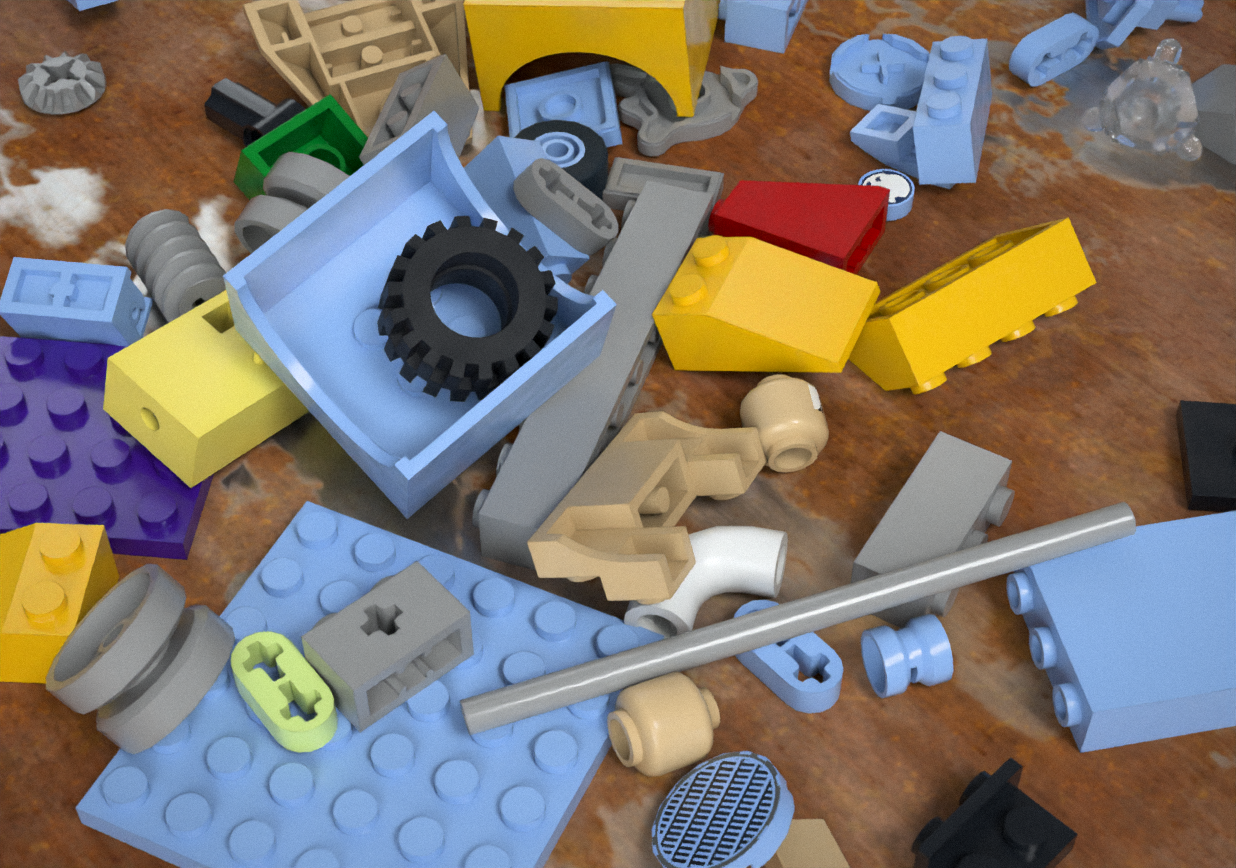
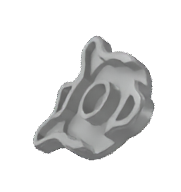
[609,64,758,157]

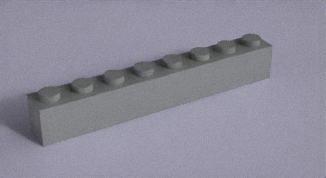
[472,179,713,571]

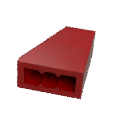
[708,180,890,275]

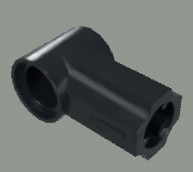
[204,78,305,147]

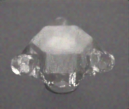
[1082,38,1203,162]

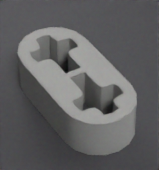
[513,158,618,255]

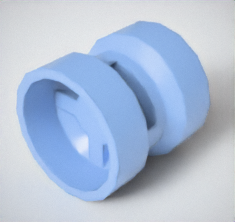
[861,614,953,698]

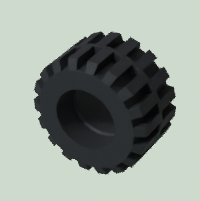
[377,216,558,402]

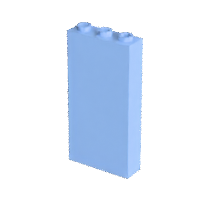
[1006,511,1236,753]

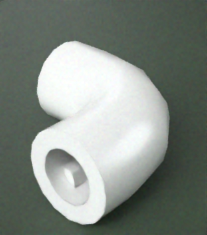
[624,526,788,639]

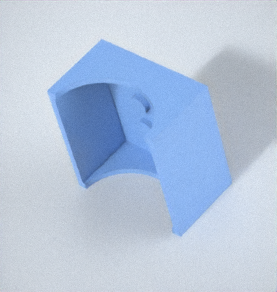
[223,111,617,519]

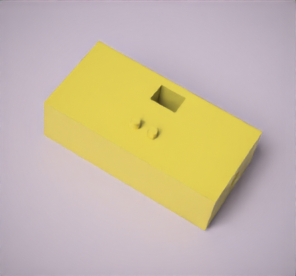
[103,290,309,488]

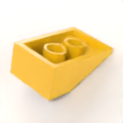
[652,235,880,373]
[0,523,119,684]

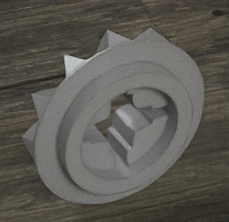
[18,51,106,114]

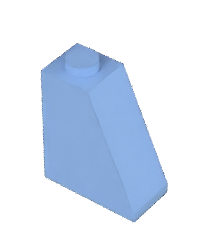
[464,136,590,284]

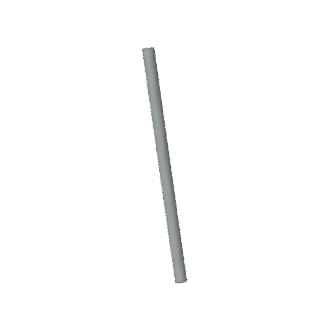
[460,502,1136,735]

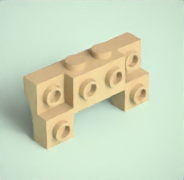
[527,411,766,605]

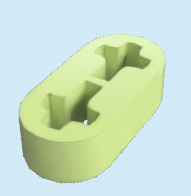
[231,631,338,753]

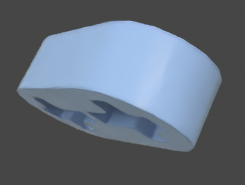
[1009,12,1098,87]
[734,600,844,714]

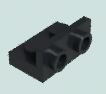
[911,758,1077,868]

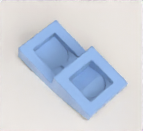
[850,104,955,189]

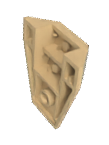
[243,0,472,145]

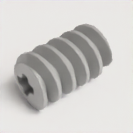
[125,209,226,323]

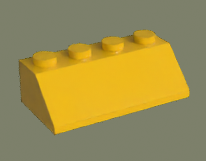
[848,217,1097,395]

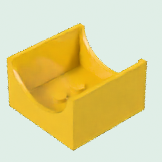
[463,0,720,117]

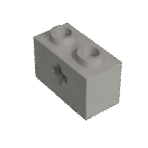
[301,561,474,732]

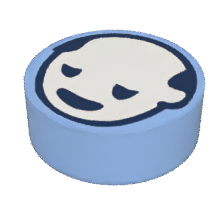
[858,169,915,221]

